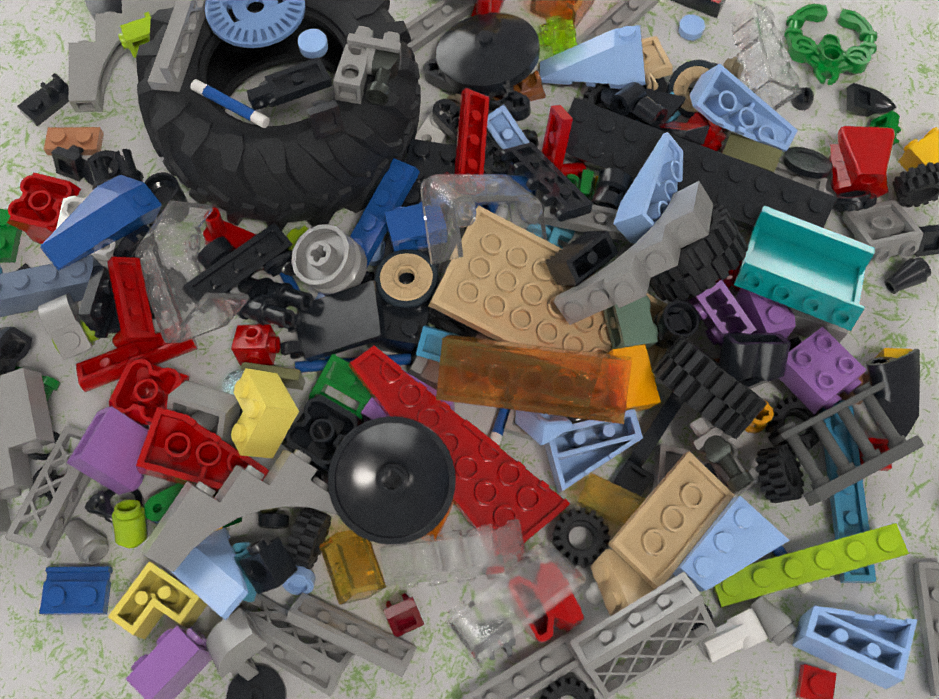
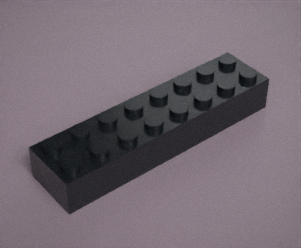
[367,139,458,357]

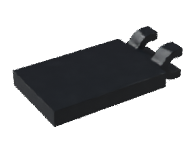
[278,280,387,362]

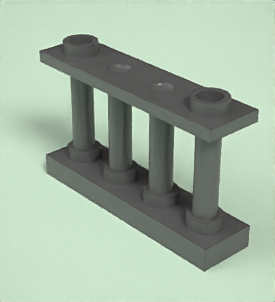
[771,381,925,506]

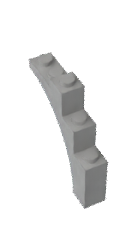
[68,0,177,112]
[554,181,713,325]
[0,368,55,536]
[141,449,338,572]

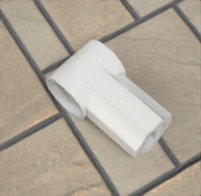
[699,608,768,663]

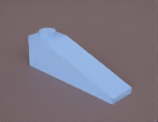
[540,25,646,89]
[690,64,798,152]
[613,132,683,244]
[170,528,249,620]

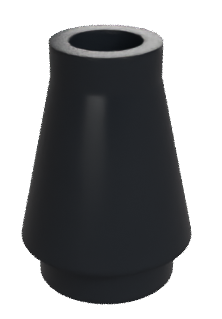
[885,257,931,294]

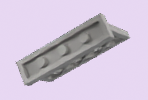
[570,572,717,699]

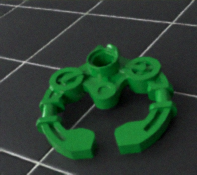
[784,3,878,85]

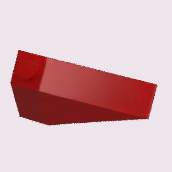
[136,406,270,492]

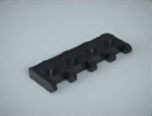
[499,142,593,222]

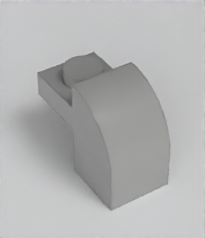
[38,293,93,360]
[206,608,267,681]

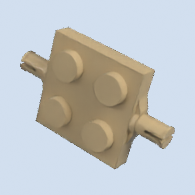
[642,36,673,90]

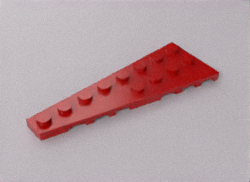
[349,346,571,562]

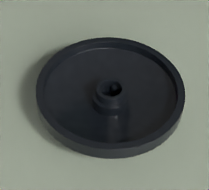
[436,12,540,93]
[328,416,456,545]

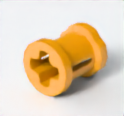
[745,400,774,434]

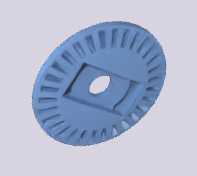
[205,0,306,48]

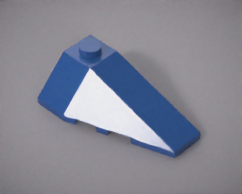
[40,175,162,271]

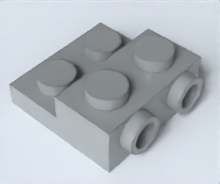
[842,200,924,263]

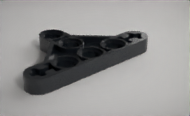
[423,58,531,121]

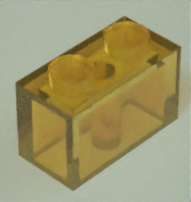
[576,473,645,527]
[319,530,387,605]

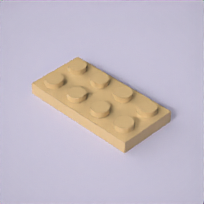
[608,451,735,590]

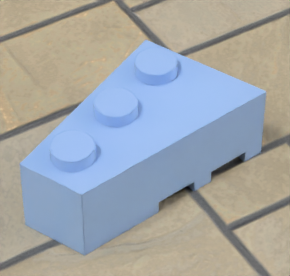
[544,409,643,494]
[673,496,790,592]
[792,606,917,689]

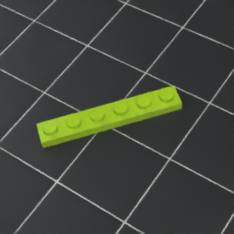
[713,523,909,608]

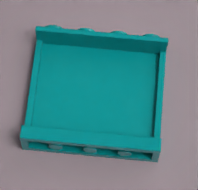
[734,206,875,331]

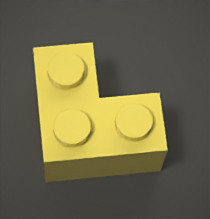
[231,368,299,458]
[108,561,207,639]

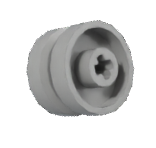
[291,224,367,296]

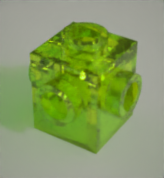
[537,15,577,55]

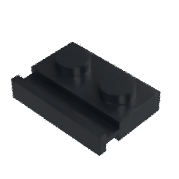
[78,266,116,338]

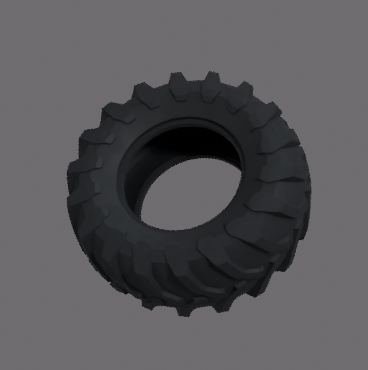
[136,0,421,231]

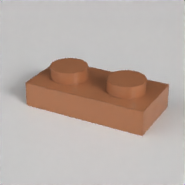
[44,127,104,155]

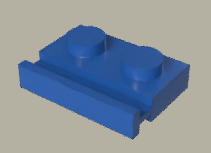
[39,566,113,615]

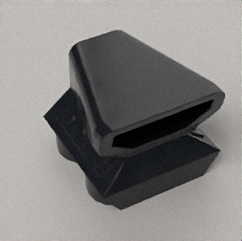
[281,394,364,475]

